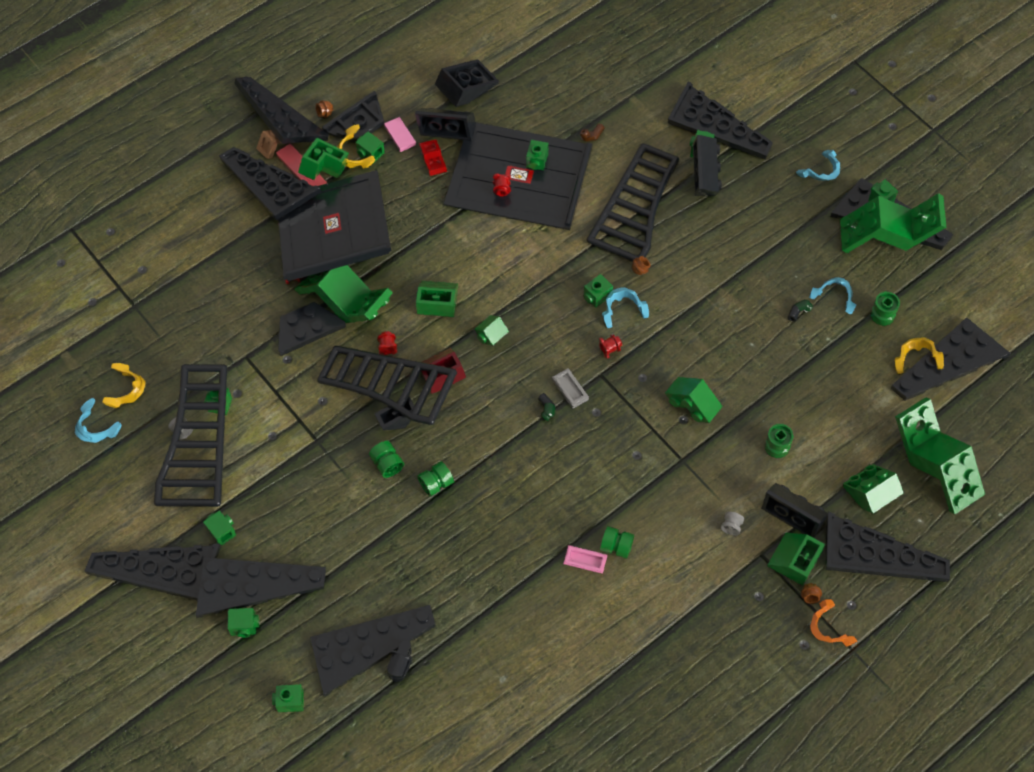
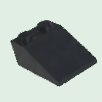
[435,59,499,107]

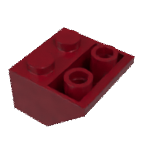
[421,348,466,394]

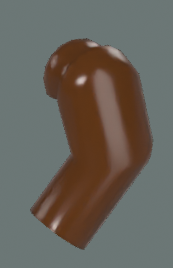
[580,124,605,142]

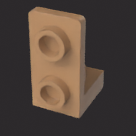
[256,130,281,159]

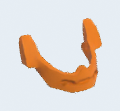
[810,599,857,647]

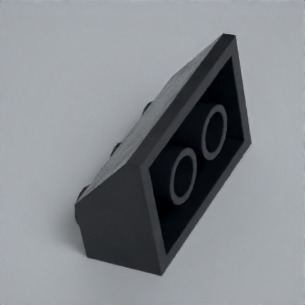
[415,108,476,140]
[693,135,722,196]
[761,483,828,538]

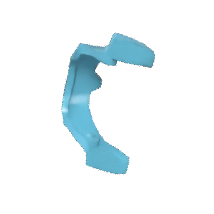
[796,150,840,181]
[809,277,856,314]
[602,288,649,328]
[75,398,122,443]

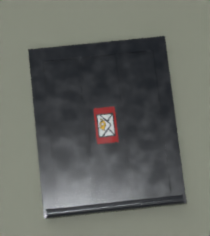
[444,122,593,230]
[278,170,392,281]

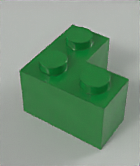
[298,138,349,180]
[665,377,723,423]

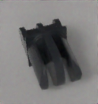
[387,639,413,682]

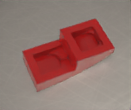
[419,139,447,176]

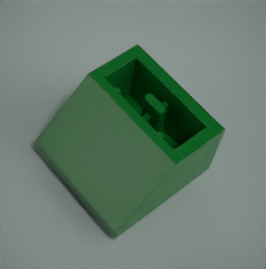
[416,281,458,317]
[843,464,904,513]
[767,533,825,585]

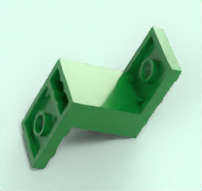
[840,194,946,253]
[295,265,393,323]
[895,397,985,514]

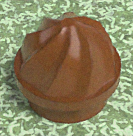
[315,100,333,118]
[631,256,651,275]
[801,583,822,604]

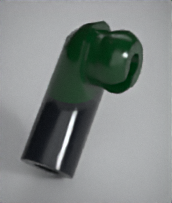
[787,299,813,322]
[538,393,556,421]

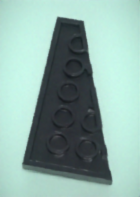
[219,147,322,220]
[891,317,1011,401]
[85,543,221,601]

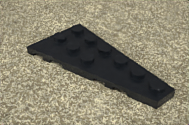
[234,76,329,144]
[668,81,773,160]
[830,178,953,250]
[826,511,950,582]
[196,557,326,618]
[310,605,436,697]

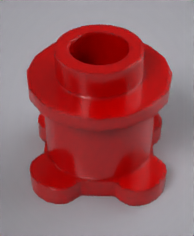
[493,174,511,197]
[377,331,397,355]
[599,334,622,359]

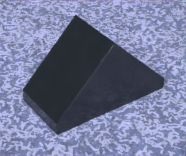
[375,396,414,431]

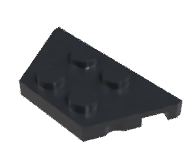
[322,91,384,143]
[278,302,346,356]

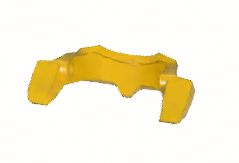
[337,124,375,169]
[895,337,944,374]
[102,363,145,408]

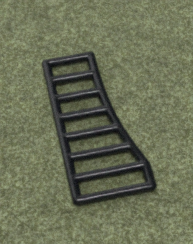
[587,143,679,262]
[317,345,457,425]
[154,364,227,507]

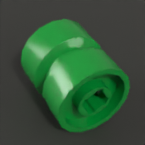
[871,291,900,326]
[765,424,794,458]
[369,441,404,478]
[417,461,454,497]
[600,526,635,559]

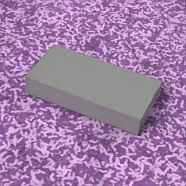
[552,368,589,409]

